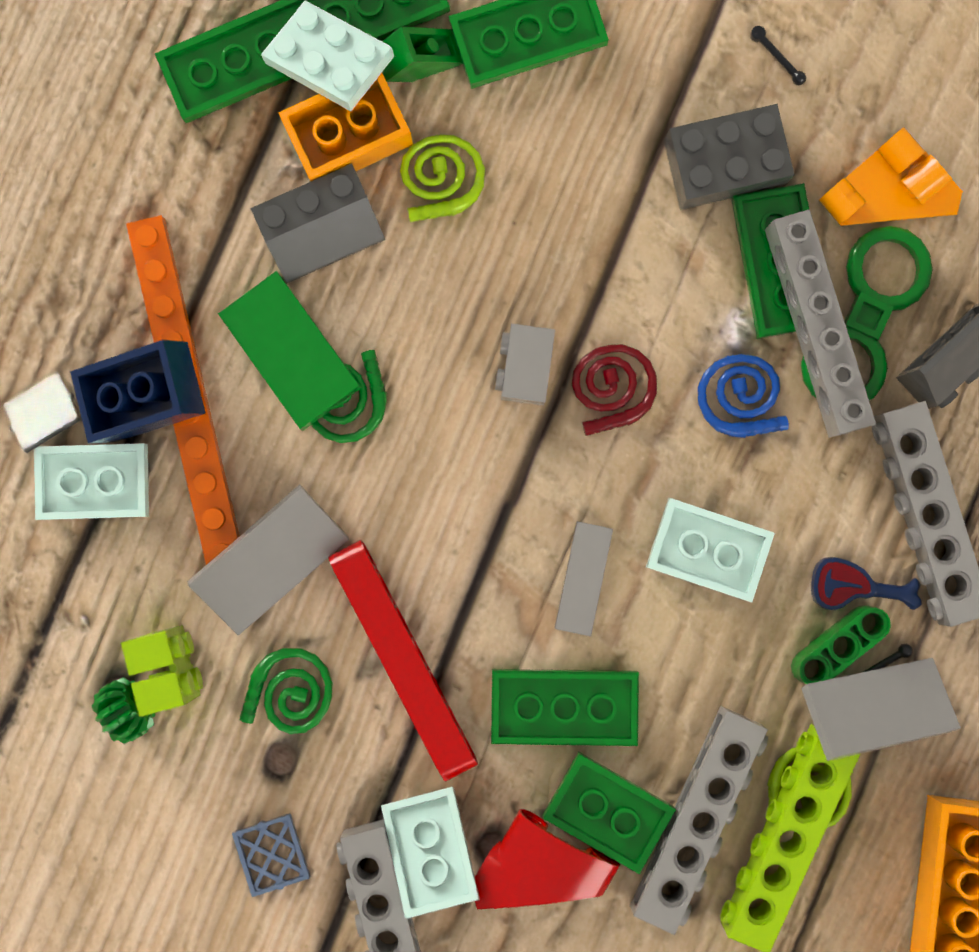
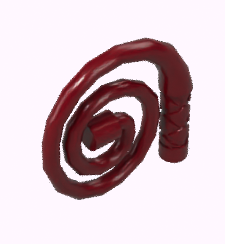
[571,344,657,436]

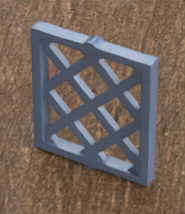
[232,813,311,897]

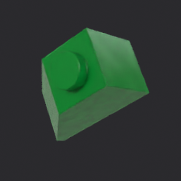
[382,26,463,82]

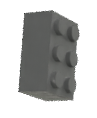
[664,104,794,210]

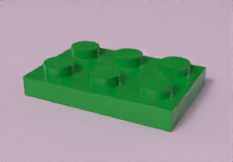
[542,752,676,874]

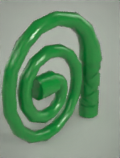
[312,350,387,443]
[239,648,333,734]

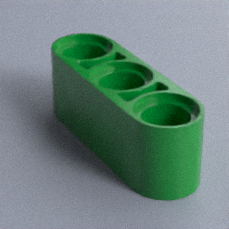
[791,605,891,684]

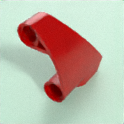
[475,809,620,910]

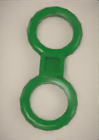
[801,226,933,401]

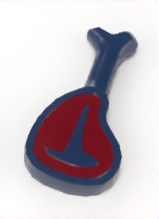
[811,557,922,610]

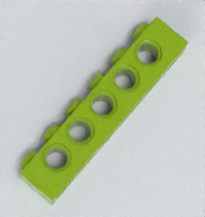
[720,724,861,952]

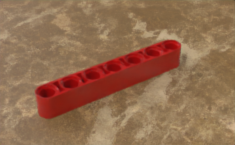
[328,540,479,782]

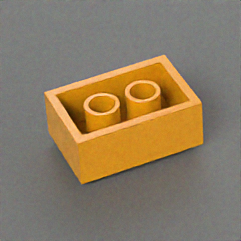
[278,73,413,181]

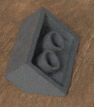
[250,163,385,283]
[896,303,979,409]

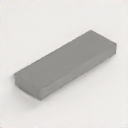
[555,521,613,636]

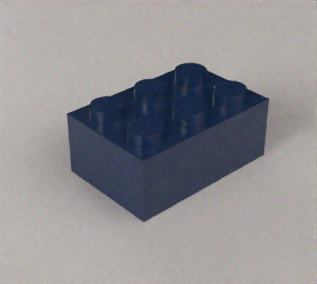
[70,340,206,444]

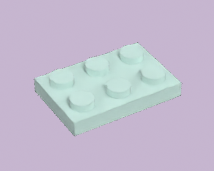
[261,0,395,111]
[34,443,149,520]
[646,498,775,603]
[381,787,480,919]

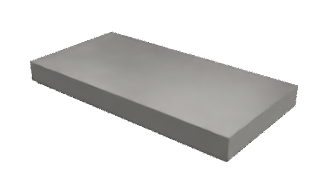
[188,485,349,635]
[801,658,961,761]

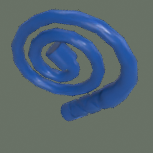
[697,354,789,438]

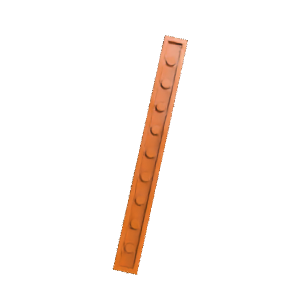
[126,215,240,565]

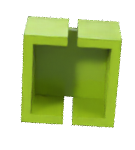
[121,625,203,717]

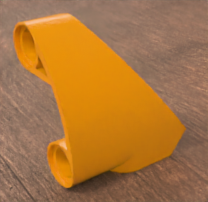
[818,127,963,226]

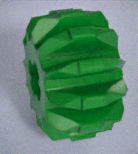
[91,677,156,744]

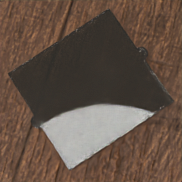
[3,372,82,453]

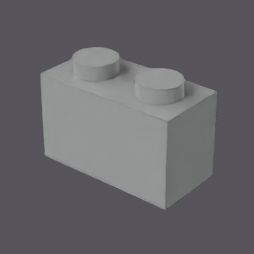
[495,323,555,406]

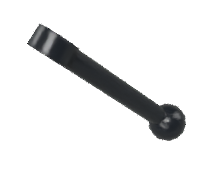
[750,26,806,85]
[861,644,913,673]

